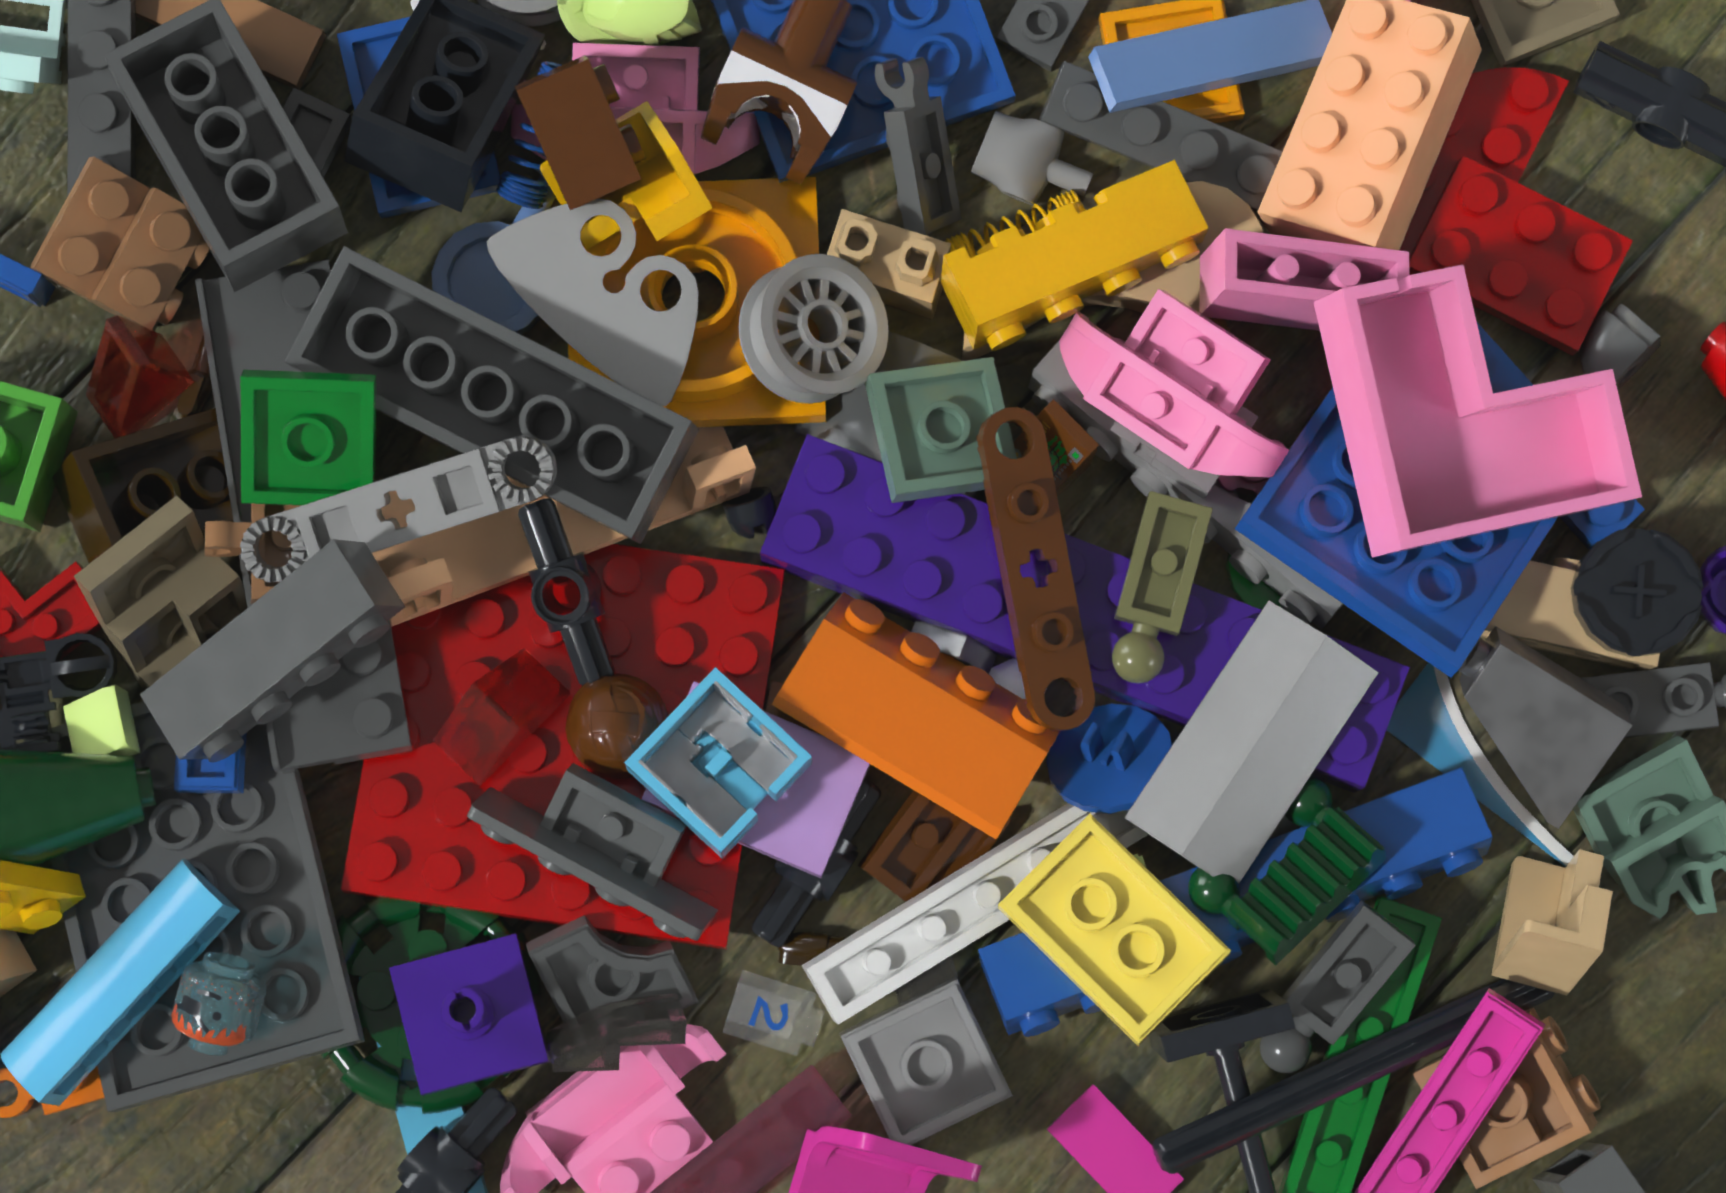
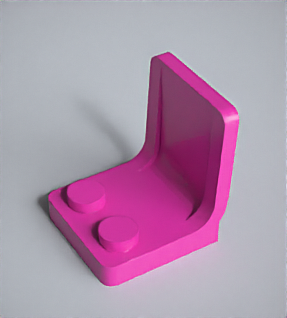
[789,1126,982,1193]

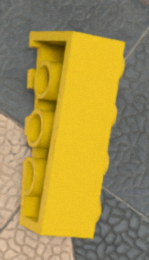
[940,160,1209,351]

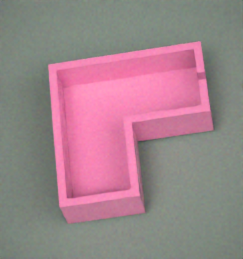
[1314,265,1642,558]

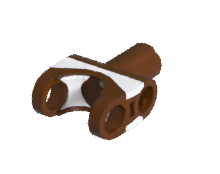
[701,0,858,185]

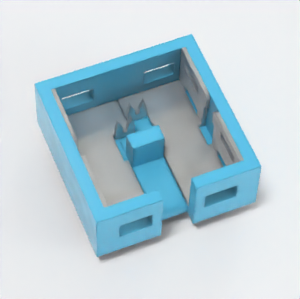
[624,667,812,859]

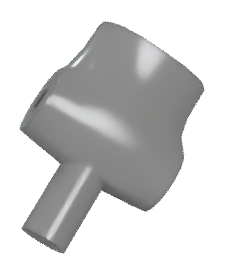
[971,111,1093,205]

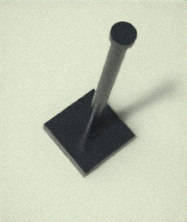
[1149,989,1295,1193]

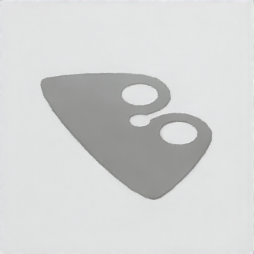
[487,199,699,406]

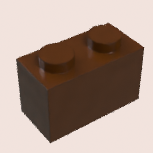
[514,55,646,211]

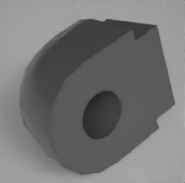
[1579,304,1661,390]

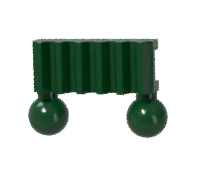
[1188,775,1386,966]

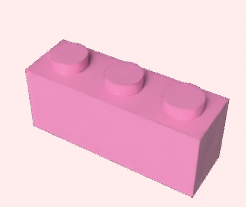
[1199,228,1409,331]

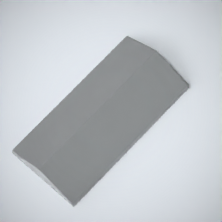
[1124,600,1379,884]

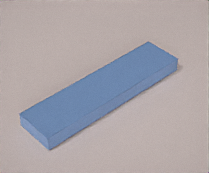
[1088,0,1332,113]

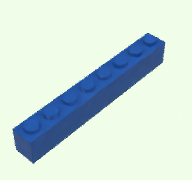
[978,767,1493,1037]

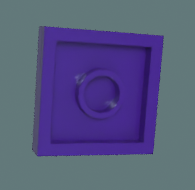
[389,933,550,1096]

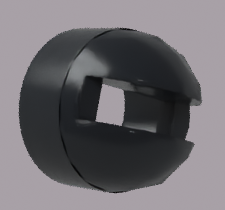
[722,487,776,539]

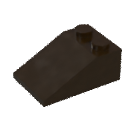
[52,408,234,564]

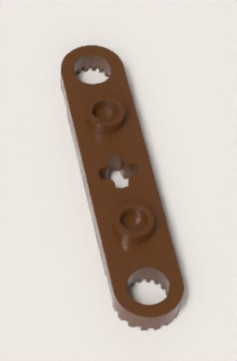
[977,407,1095,731]

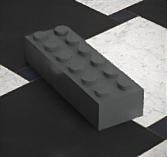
[284,246,699,544]

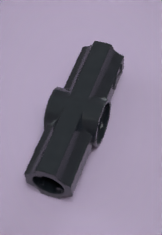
[1573,41,1726,167]

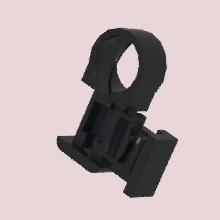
[0,633,117,752]

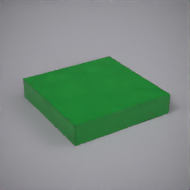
[240,369,376,505]

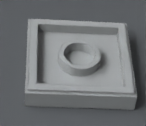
[839,976,1013,1145]

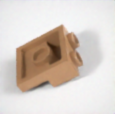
[29,156,210,331]
[1413,1007,1601,1189]

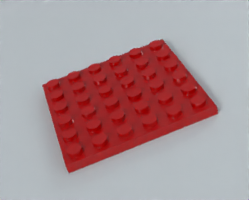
[341,544,785,950]

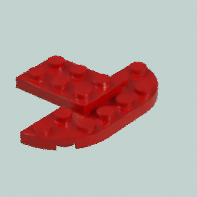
[1400,67,1633,356]

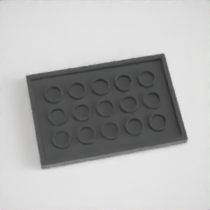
[23,701,365,1113]

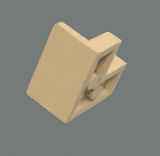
[1491,849,1613,996]

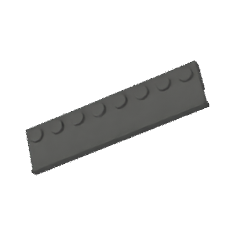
[195,259,412,774]

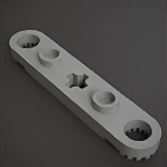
[240,435,557,582]

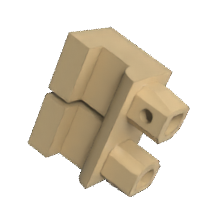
[827,209,951,319]

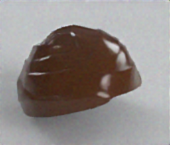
[565,674,669,779]

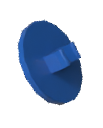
[1046,703,1172,814]

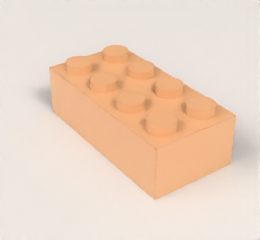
[1258,0,1482,250]

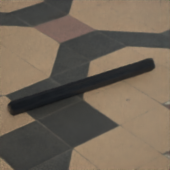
[1152,979,1555,1174]

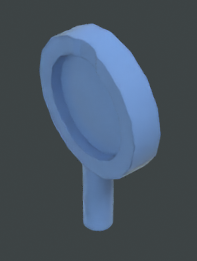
[431,174,556,335]

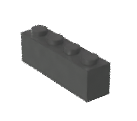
[140,539,405,763]

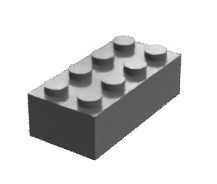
[103,0,348,293]

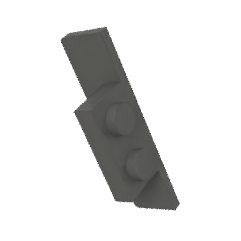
[467,763,718,940]

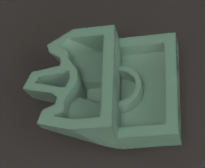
[1573,736,1726,919]

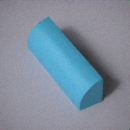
[1,858,240,1106]

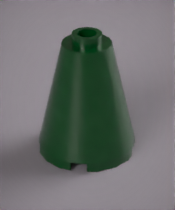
[0,749,156,866]

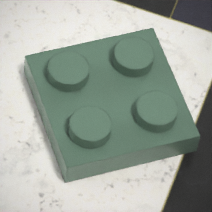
[865,357,1017,503]

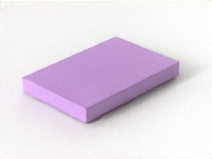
[641,681,871,878]

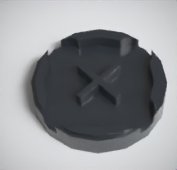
[1571,528,1703,657]

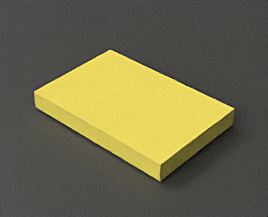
[998,814,1231,1047]

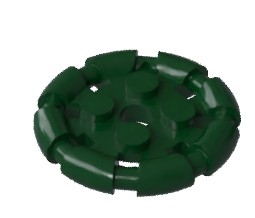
[321,896,541,1114]

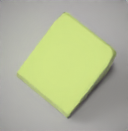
[63,684,141,756]

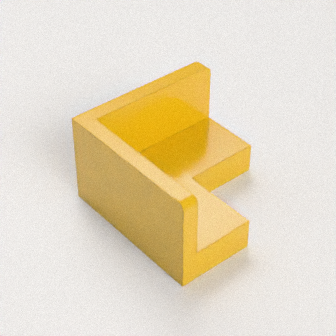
[540,101,713,249]

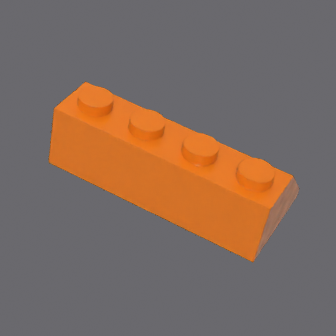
[771,592,1060,839]

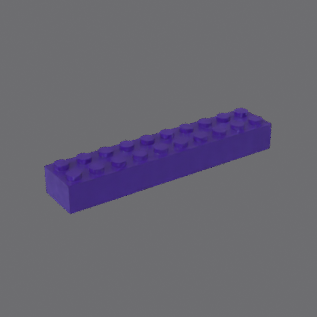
[760,434,1410,793]

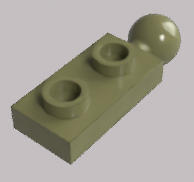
[1112,491,1213,684]

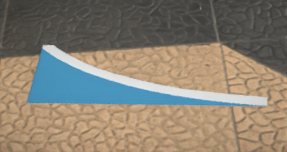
[1387,663,1574,867]

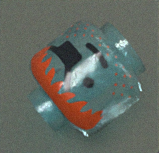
[171,952,267,1056]

